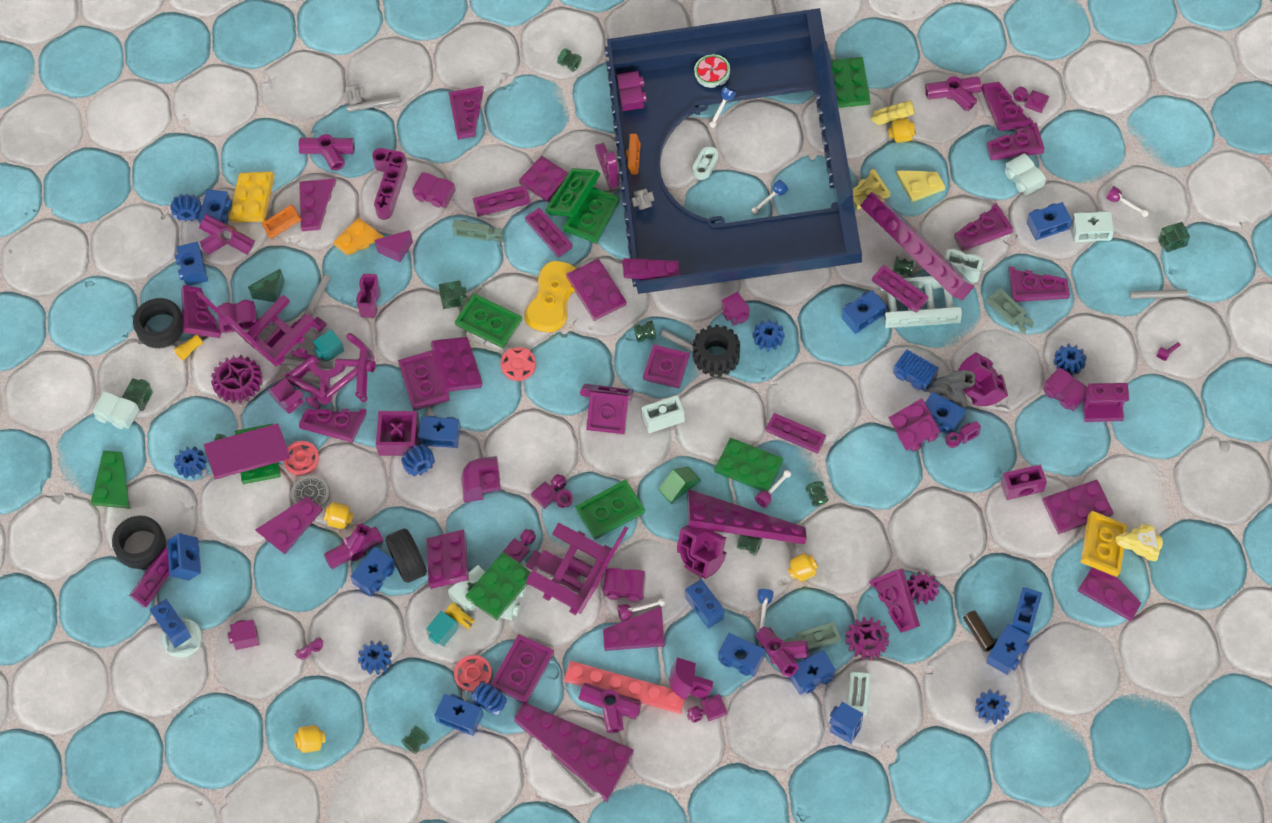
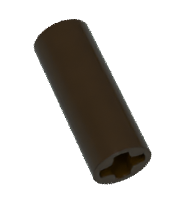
[963,610,996,652]

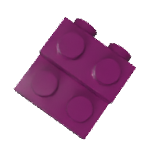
[888,398,942,452]

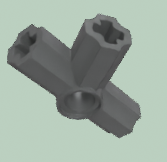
[930,370,975,408]

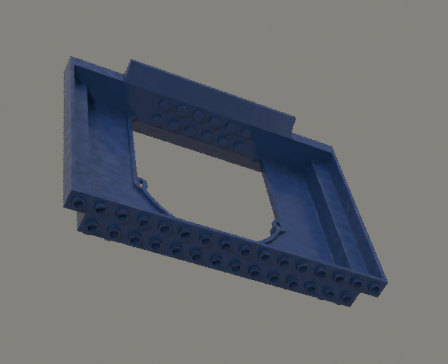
[604,8,862,294]

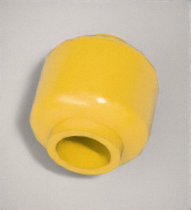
[888,118,916,143]
[324,502,354,529]
[788,553,819,582]
[294,725,325,753]

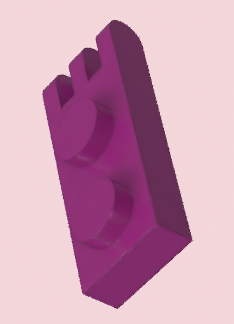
[580,384,633,402]

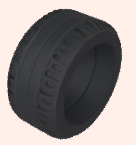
[133,298,183,349]
[112,515,166,569]
[385,528,427,583]

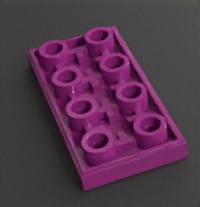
[203,423,290,480]

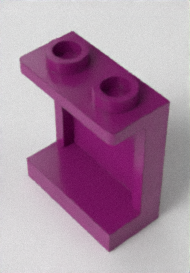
[1082,383,1130,422]

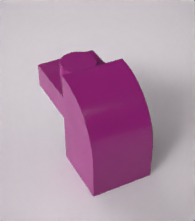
[267,378,304,414]
[669,657,713,700]

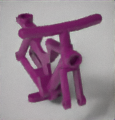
[284,333,376,409]

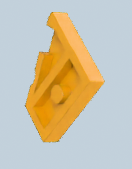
[333,218,384,255]

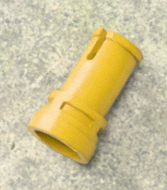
[174,335,203,361]
[445,602,475,630]

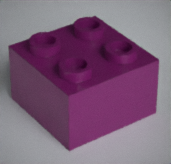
[376,411,419,456]

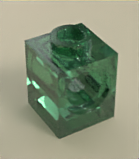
[1158,222,1190,253]
[438,280,467,309]
[122,378,153,411]

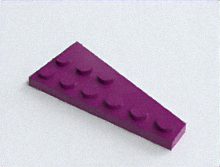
[687,489,807,544]
[514,702,634,803]

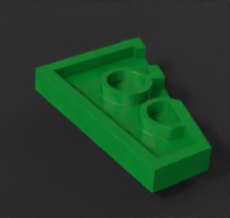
[91,450,130,509]

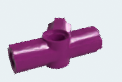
[925,76,981,111]
[298,134,355,171]
[199,214,255,255]
[323,523,384,570]
[755,626,809,677]
[578,682,642,733]

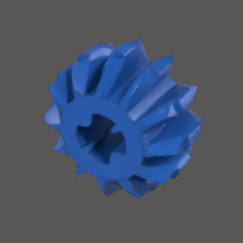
[170,194,202,222]
[752,319,785,352]
[1053,343,1087,376]
[401,444,435,477]
[174,446,207,479]
[358,640,392,675]
[471,683,507,715]
[975,689,1010,725]

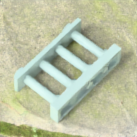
[880,276,962,328]

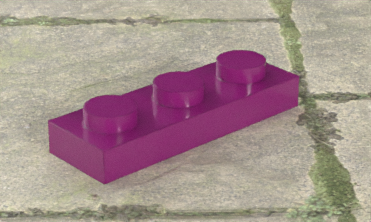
[473,185,530,217]
[525,207,573,258]
[622,258,680,279]
[872,264,929,313]
[766,413,826,454]
[129,548,170,607]

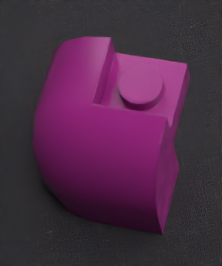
[958,352,1008,406]
[461,456,501,503]
[677,525,727,579]

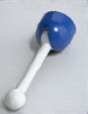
[709,86,737,128]
[751,179,789,215]
[757,589,774,633]

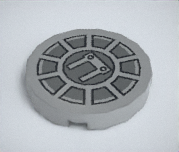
[291,476,330,509]

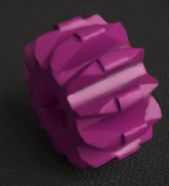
[907,571,939,605]

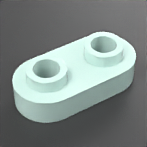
[693,147,718,180]

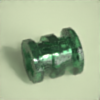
[893,256,914,276]
[805,481,829,507]

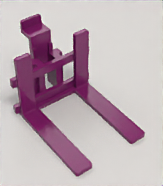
[196,291,327,367]
[526,523,628,616]

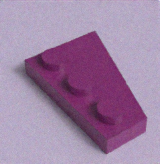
[981,82,1033,131]
[986,122,1045,161]
[299,178,336,232]
[954,203,1013,251]
[181,285,222,338]
[299,409,367,443]
[255,497,323,555]
[1078,567,1142,622]
[869,569,920,633]

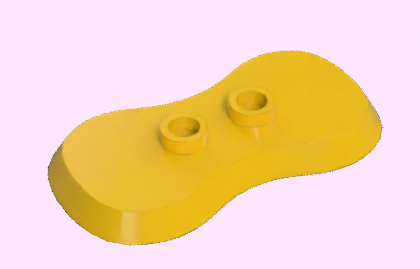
[524,261,577,332]

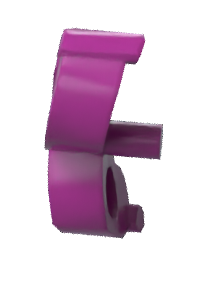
[294,637,323,660]

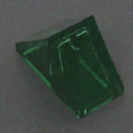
[248,269,285,302]

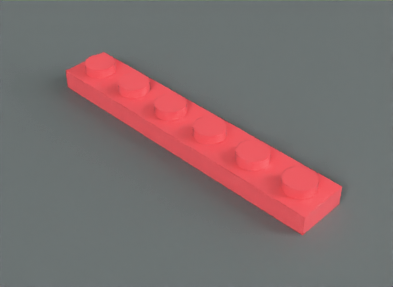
[564,661,685,714]

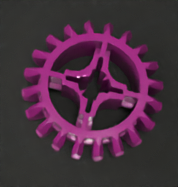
[211,354,263,404]

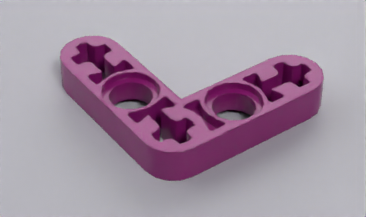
[595,142,619,189]

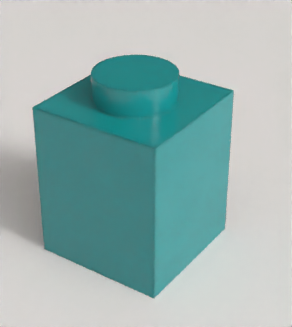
[313,329,344,361]
[426,611,458,647]

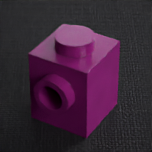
[722,292,750,326]
[228,620,260,650]

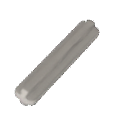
[551,753,598,798]

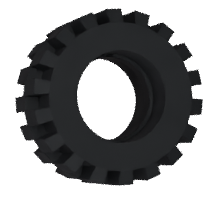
[693,324,740,377]

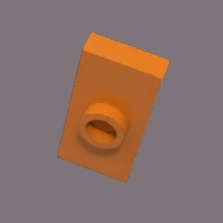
[626,134,641,175]
[261,204,302,239]

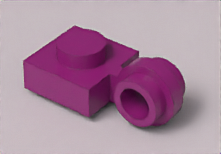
[1013,86,1049,114]
[945,421,981,448]
[531,474,567,509]
[503,529,536,563]
[687,694,727,723]

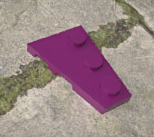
[448,86,484,140]
[1008,266,1070,302]
[603,606,665,651]

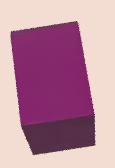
[374,230,413,262]

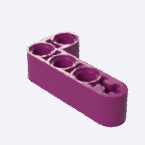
[372,148,408,220]

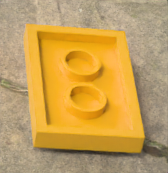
[229,172,275,223]
[1080,511,1128,577]

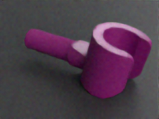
[1156,342,1181,361]

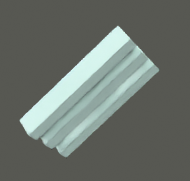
[847,671,871,714]

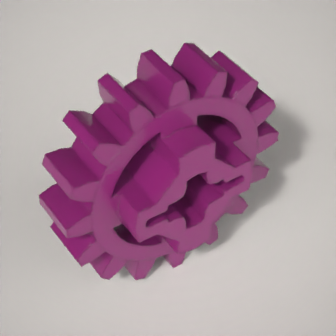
[845,617,889,661]

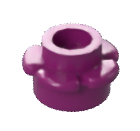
[554,489,573,508]

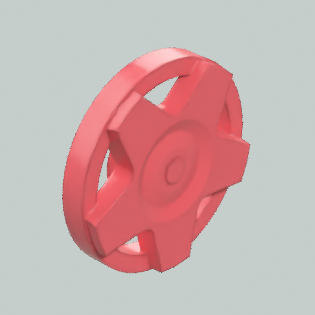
[501,347,536,381]
[283,441,319,476]
[454,655,492,693]

